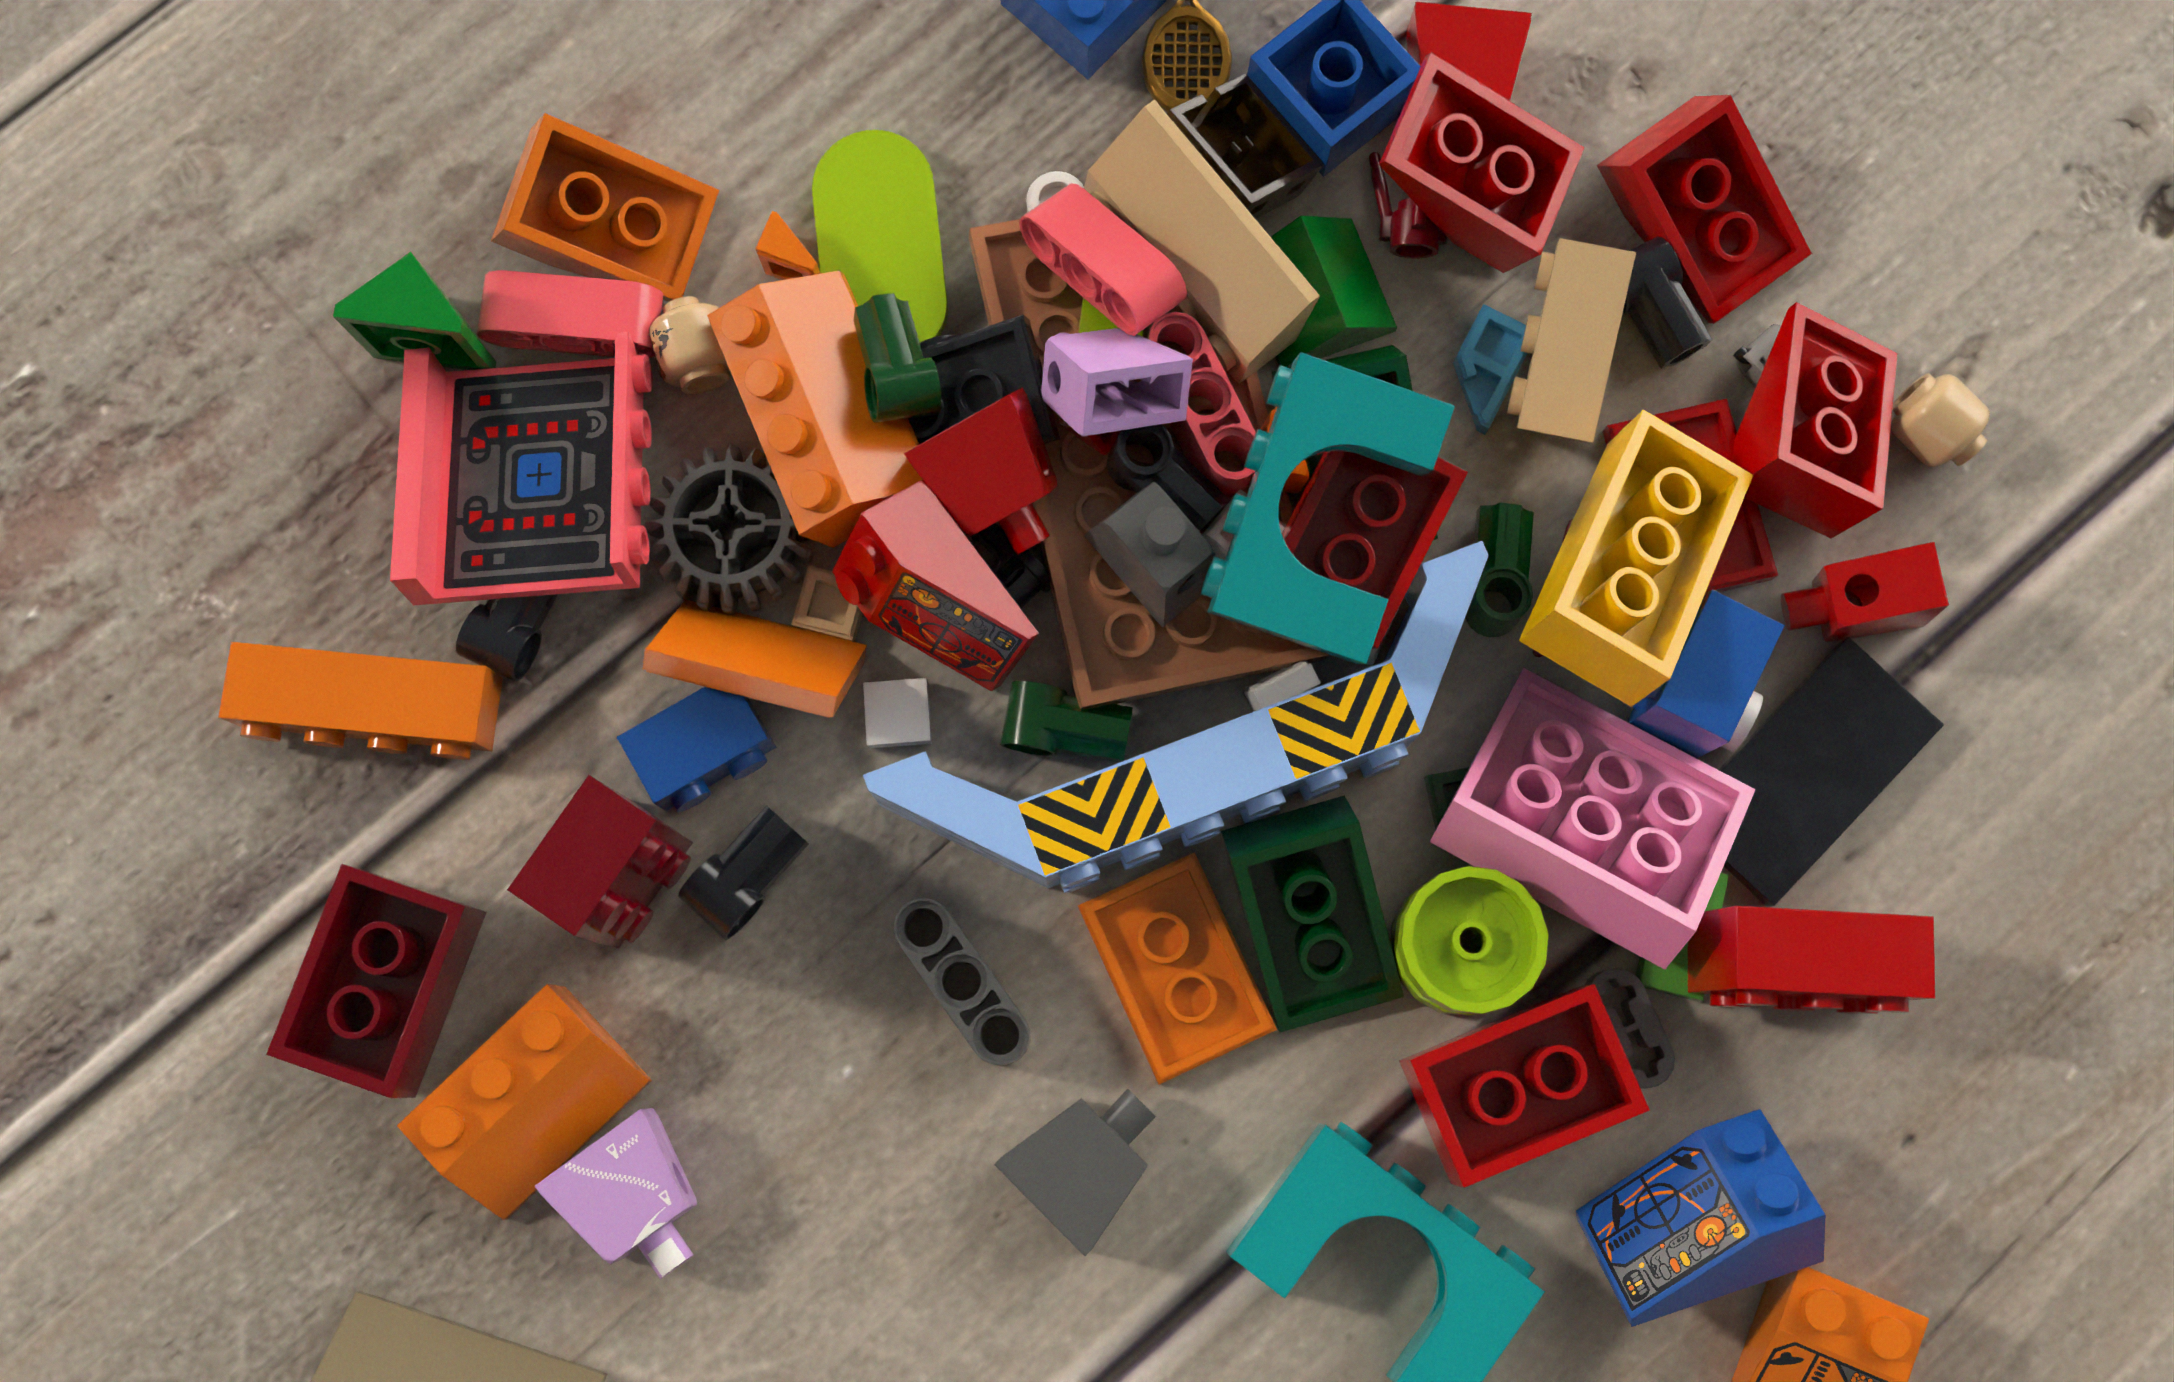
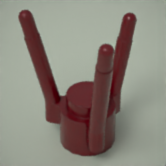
[1369,152,1447,259]

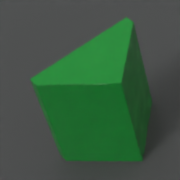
[1271,215,1397,368]
[333,252,497,370]

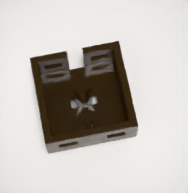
[1167,73,1324,219]

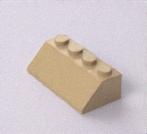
[1084,100,1320,384]

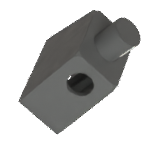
[1085,482,1215,628]
[994,1089,1156,1256]

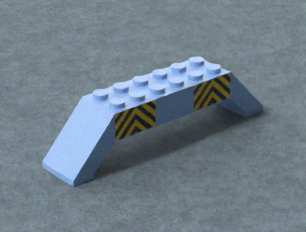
[863,541,1489,893]

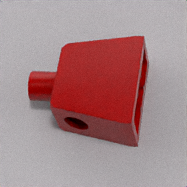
[1406,2,1532,101]
[904,387,1058,554]
[1781,542,1949,642]

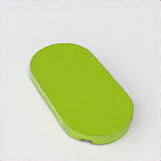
[812,130,948,342]

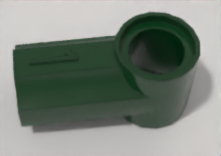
[853,293,941,422]
[1465,502,1534,638]
[1000,681,1133,763]

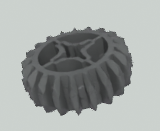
[645,444,814,615]

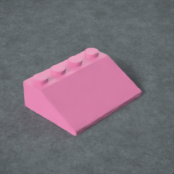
[1430,668,1756,970]

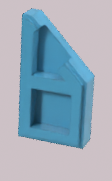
[1453,304,1528,435]

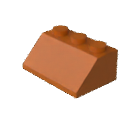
[397,984,652,1220]

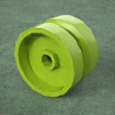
[1390,866,1549,1016]

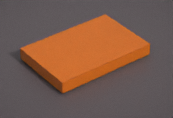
[642,600,867,718]
[1078,852,1277,1085]

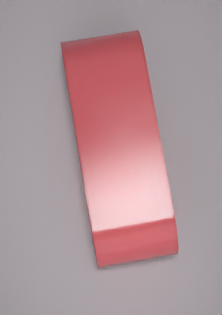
[1019,183,1187,336]
[477,270,663,358]
[1147,312,1256,497]

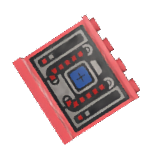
[390,331,653,606]

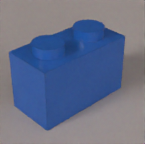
[617,687,777,812]

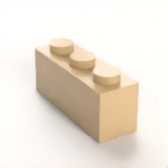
[1507,238,1636,443]

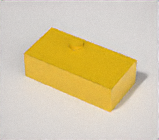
[1519,410,1753,707]

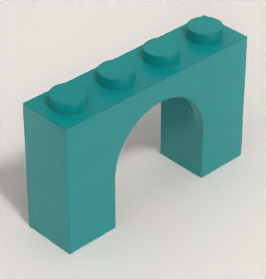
[1201,352,1455,664]
[1226,1122,1545,1382]

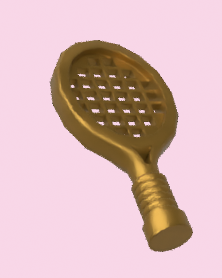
[1142,0,1232,113]

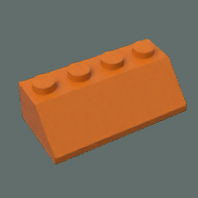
[707,271,923,548]

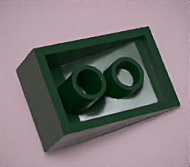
[1221,795,1404,1033]

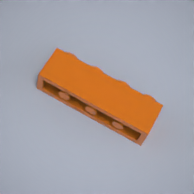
[218,642,503,760]

